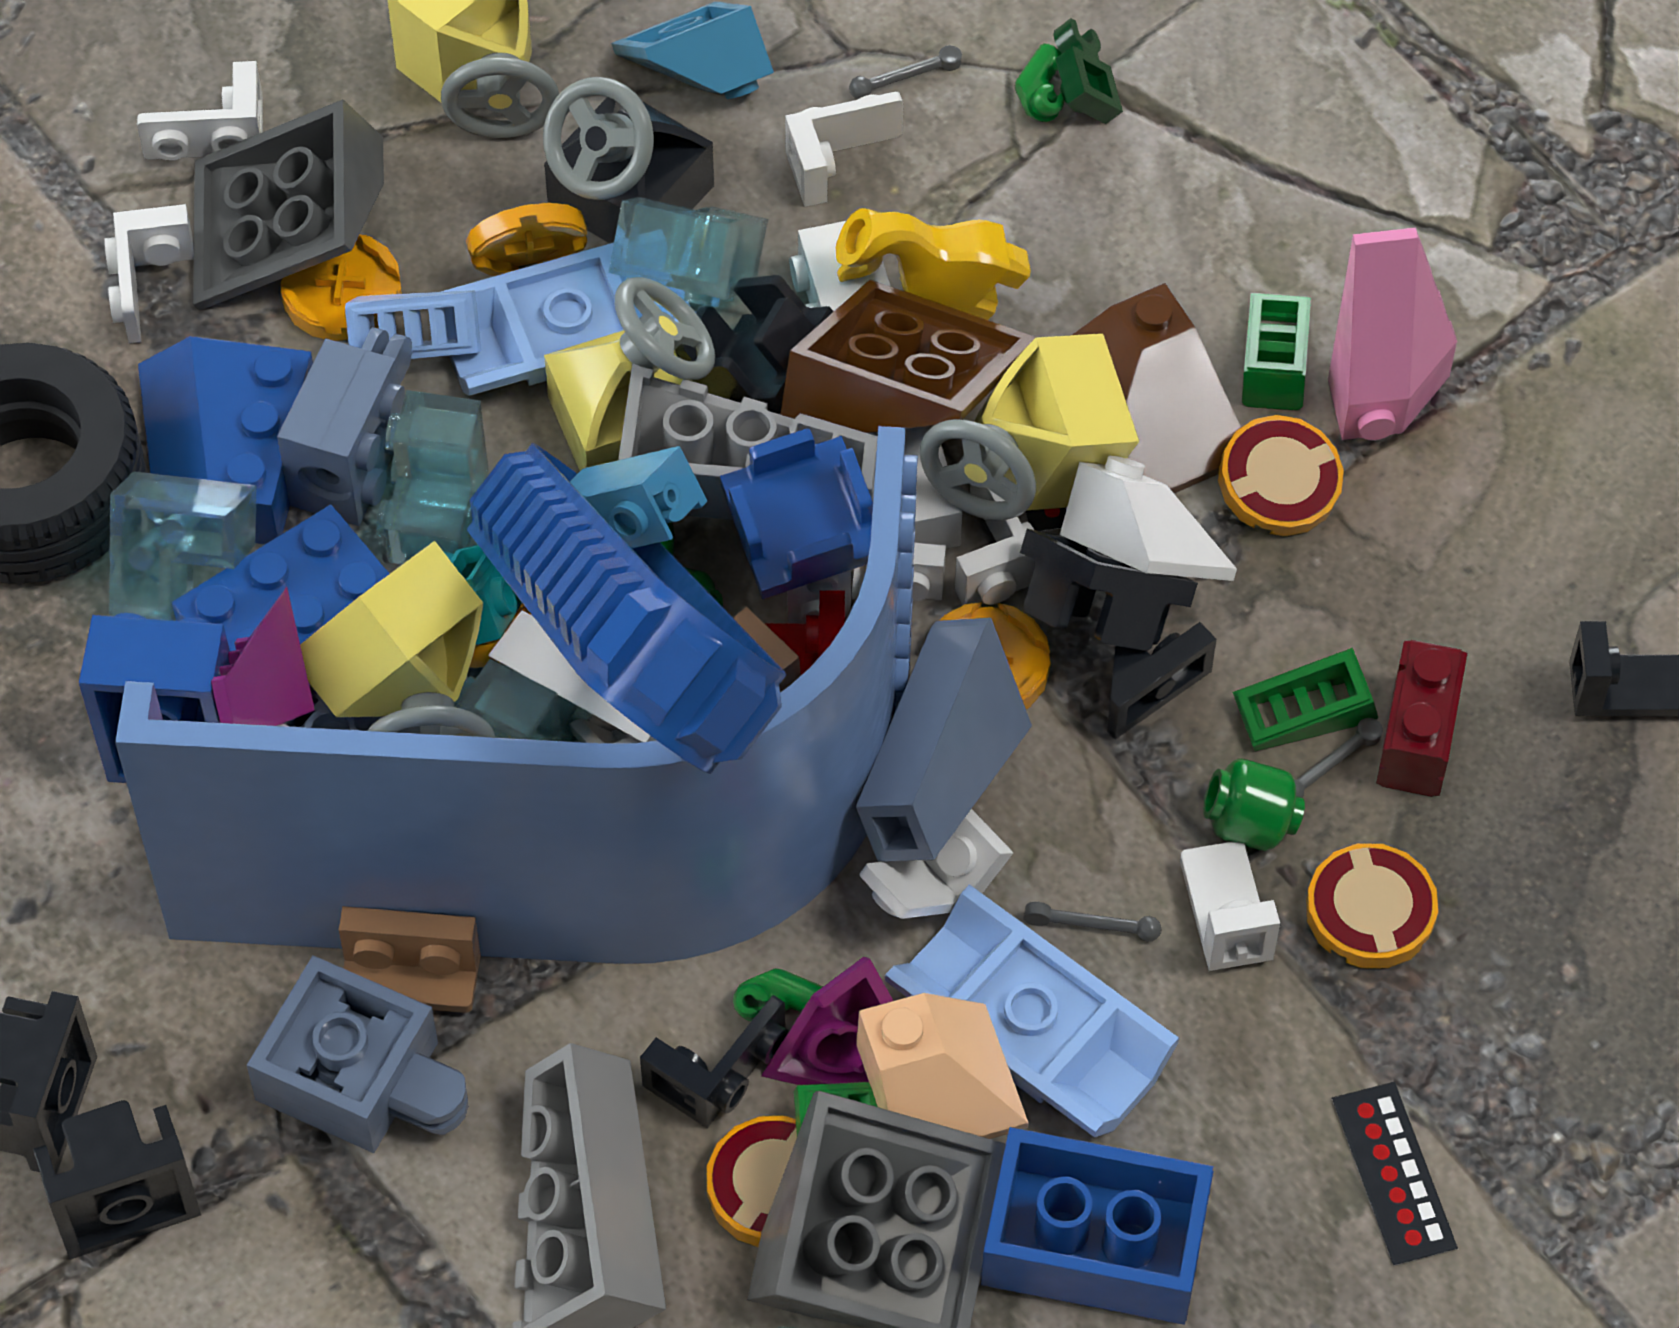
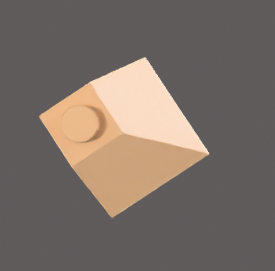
[857,993,1028,1139]

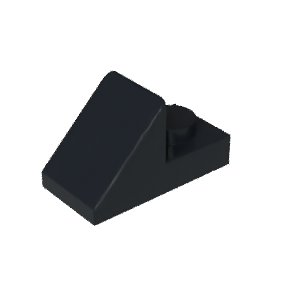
[1107,622,1217,740]

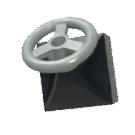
[543,77,714,244]

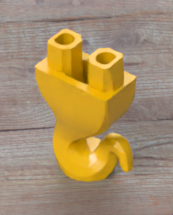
[835,208,1031,320]

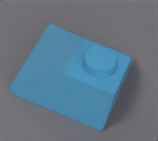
[611,2,774,99]

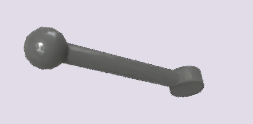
[849,45,962,99]
[1294,718,1383,798]
[1024,902,1162,942]

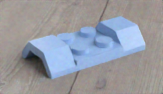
[441,228,697,396]
[885,884,1179,1138]

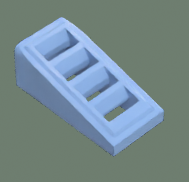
[345,290,481,359]

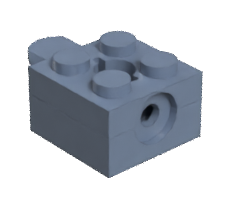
[277,327,412,526]
[247,955,469,1153]

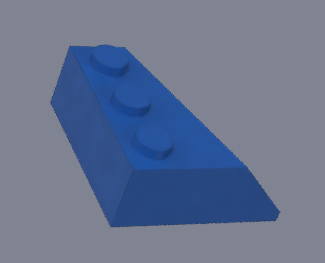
[138,336,313,544]

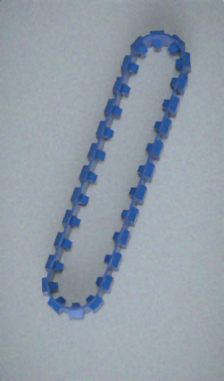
[467,442,787,774]

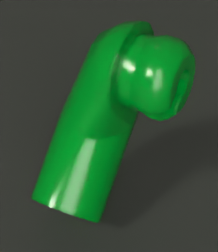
[1015,43,1064,122]
[733,968,824,1021]

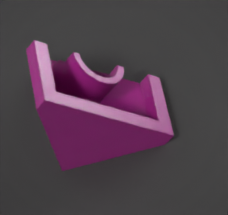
[211,587,315,726]
[761,956,893,1085]

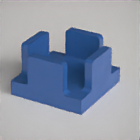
[720,428,873,599]

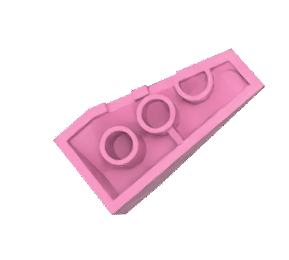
[1328,228,1457,440]

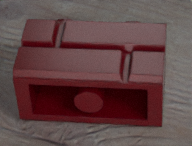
[1376,640,1468,797]

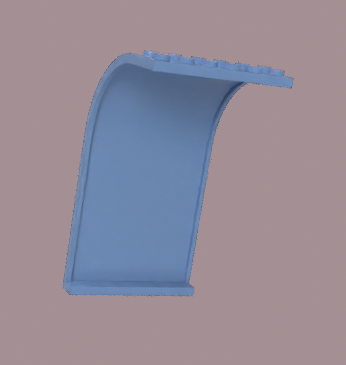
[115,426,918,964]

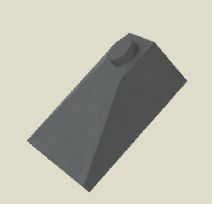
[193,99,384,310]
[747,1091,1006,1328]

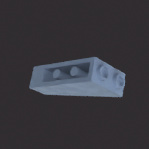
[856,618,1032,861]

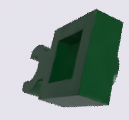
[1053,18,1123,124]

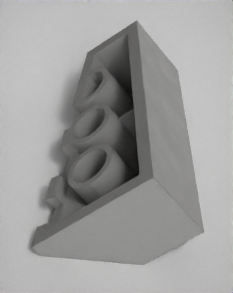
[618,364,878,520]
[513,1043,666,1328]

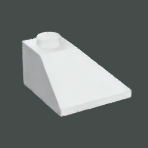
[1060,456,1237,581]

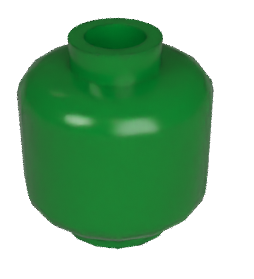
[1203,758,1305,851]

